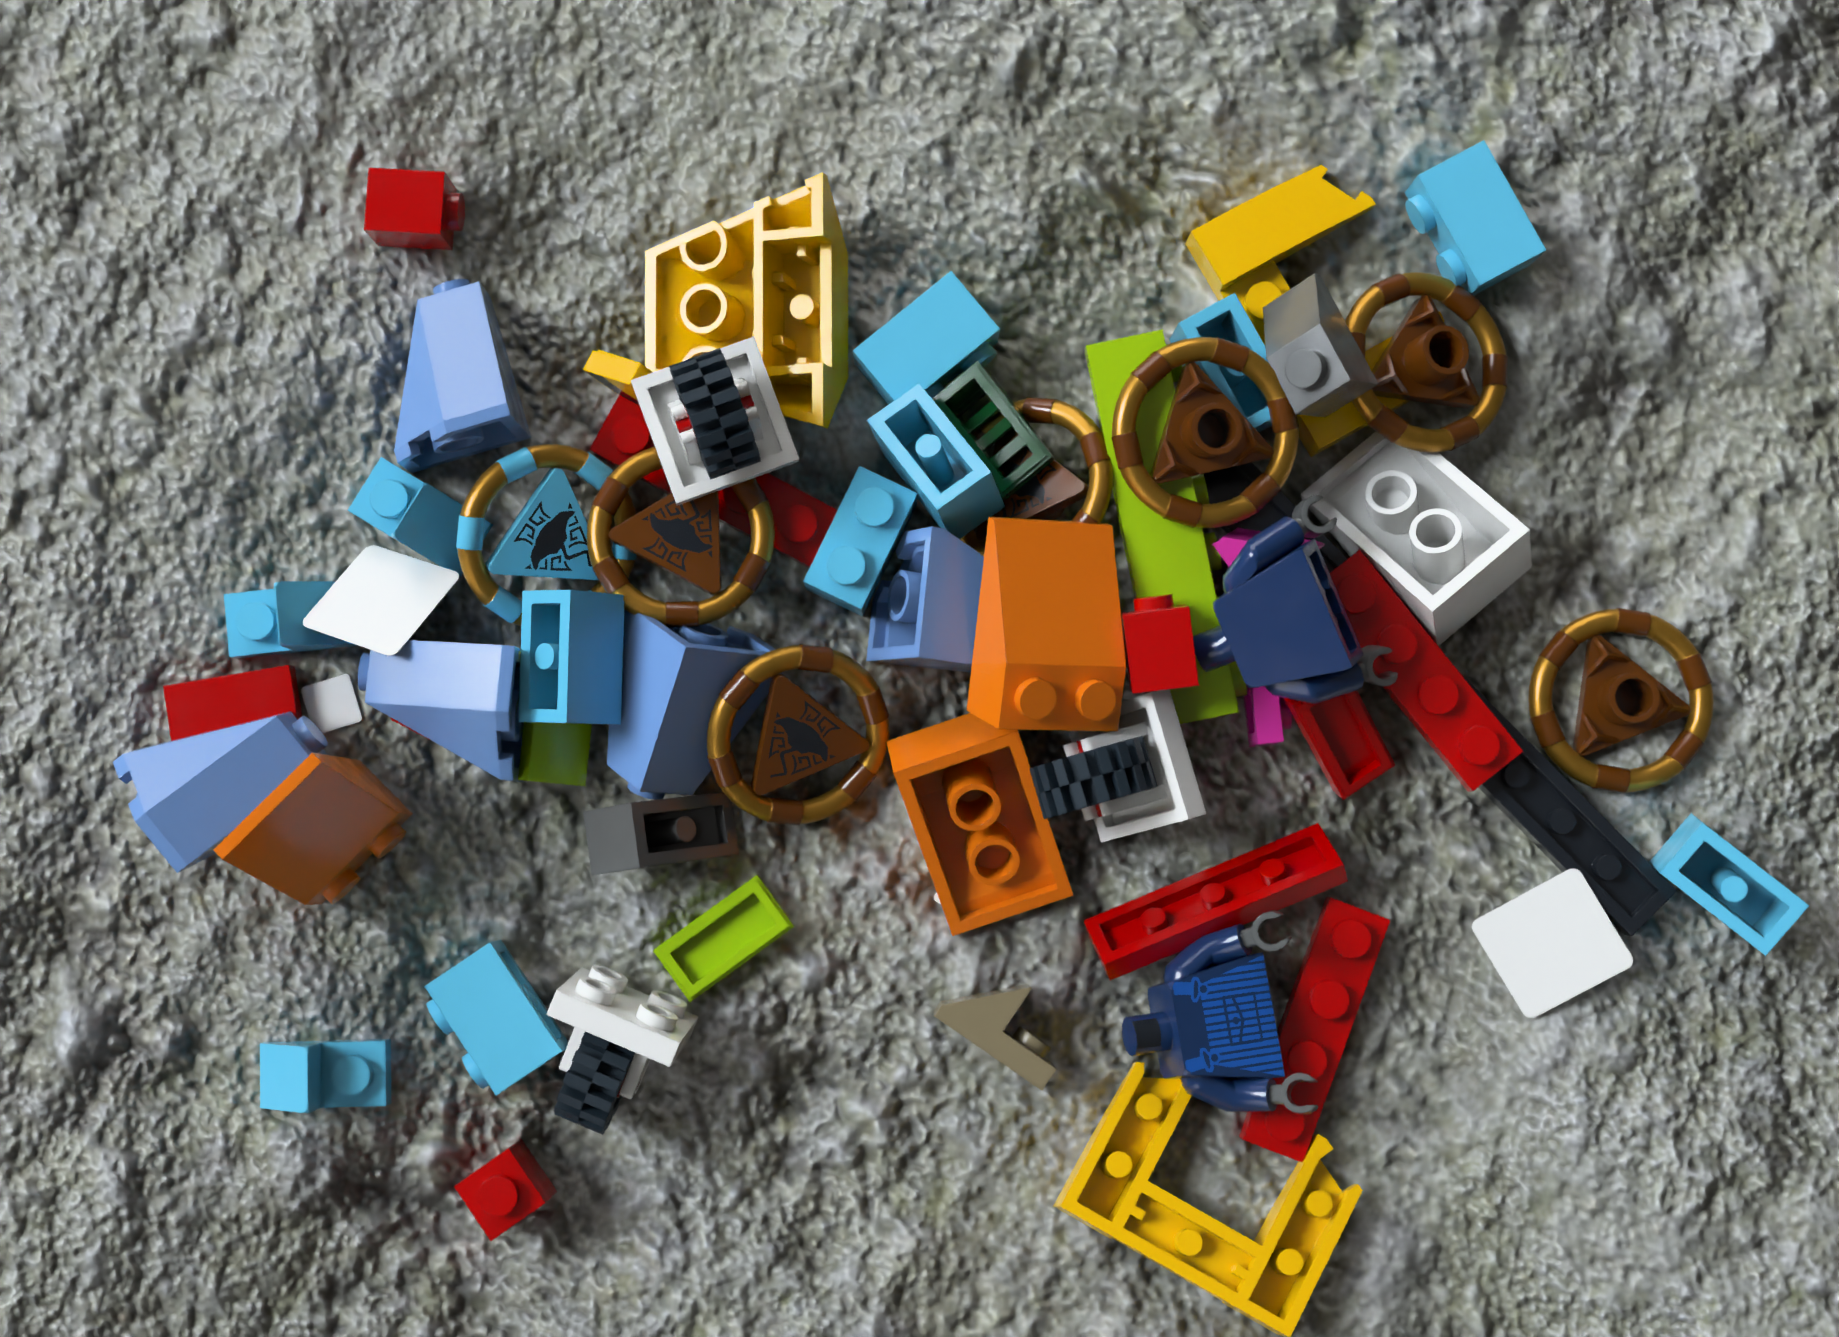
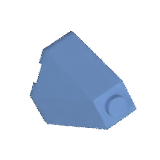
[394,279,531,473]
[866,526,984,672]
[607,609,784,800]
[358,640,524,782]
[113,711,328,873]

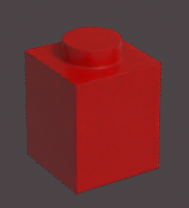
[364,168,465,250]
[1121,594,1199,694]
[454,1138,557,1241]

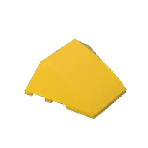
[645,172,849,429]

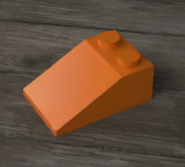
[966,517,1126,731]
[887,713,1074,936]
[213,752,413,905]

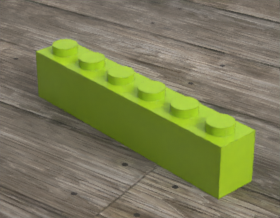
[1085,329,1247,724]

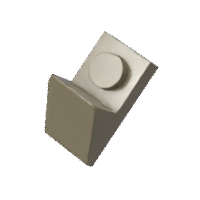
[933,984,1057,1091]

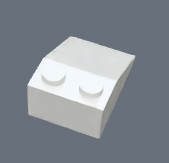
[1301,431,1532,646]

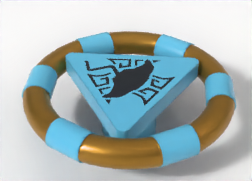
[456,444,637,626]

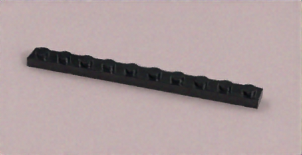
[1204,463,1677,936]

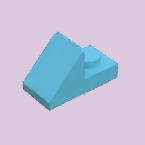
[348,457,493,578]
[223,581,358,659]
[260,1039,392,1113]

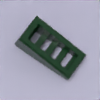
[932,361,1055,500]

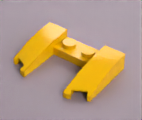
[1185,165,1445,457]
[1053,1062,1363,1337]

